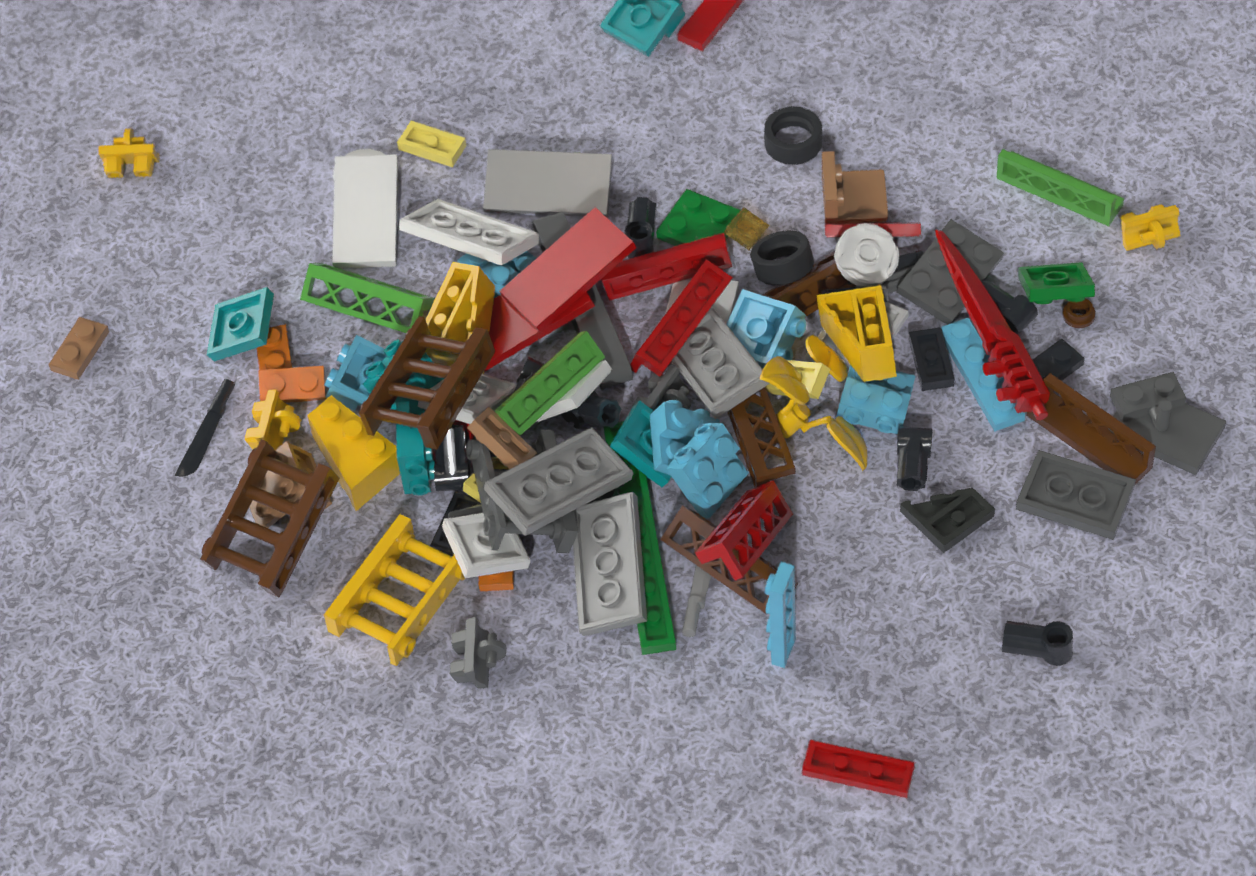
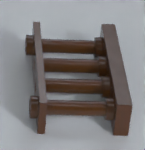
[359,316,496,450]
[200,439,340,598]

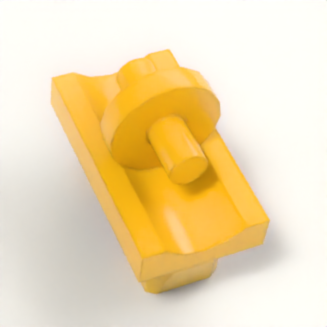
[98,128,160,178]
[1120,204,1180,251]
[245,389,301,450]

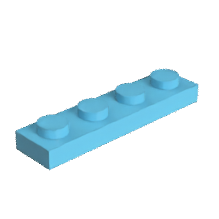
[941,317,1025,432]
[765,562,796,668]

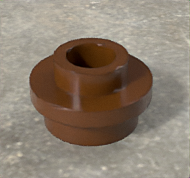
[1063,298,1096,328]

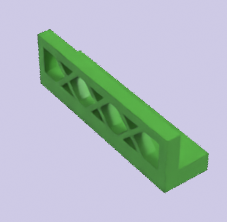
[996,149,1124,226]
[300,263,435,333]
[494,331,605,436]

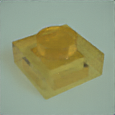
[724,207,769,251]

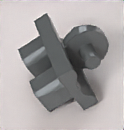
[632,366,691,411]
[450,617,507,689]

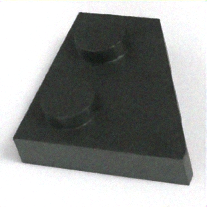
[900,487,995,553]

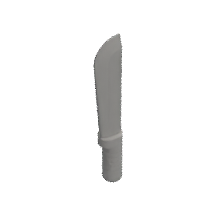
[682,536,716,637]

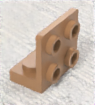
[822,151,888,223]
[249,441,332,528]

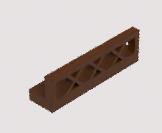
[762,251,857,316]
[1026,373,1156,485]
[727,387,796,488]
[660,506,799,614]

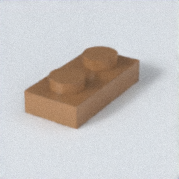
[48,317,109,380]
[467,407,537,469]

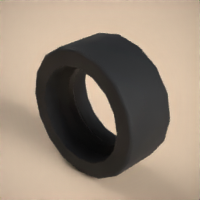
[764,106,822,165]
[750,230,814,285]

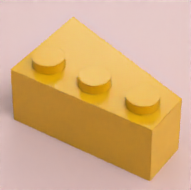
[425,262,495,374]
[817,285,897,382]
[307,395,400,511]

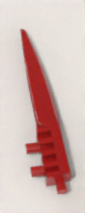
[935,229,1050,421]

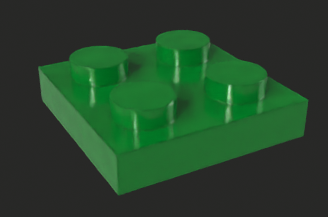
[656,189,742,246]
[1018,262,1095,304]

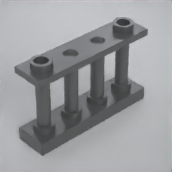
[466,430,579,554]

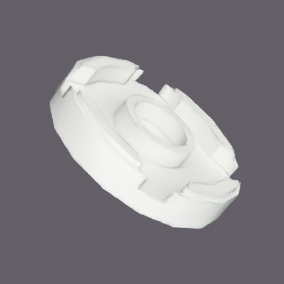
[834,223,899,286]

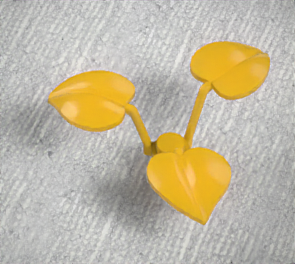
[760,335,868,471]

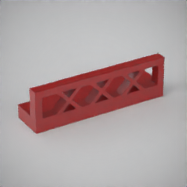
[602,233,732,301]
[630,259,733,377]
[695,480,793,580]

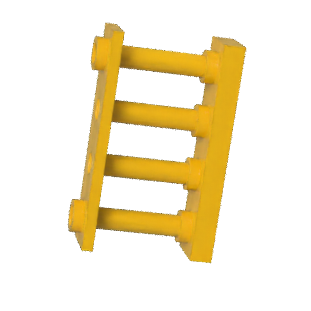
[324,514,466,666]

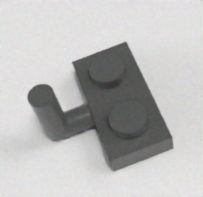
[1110,372,1186,432]

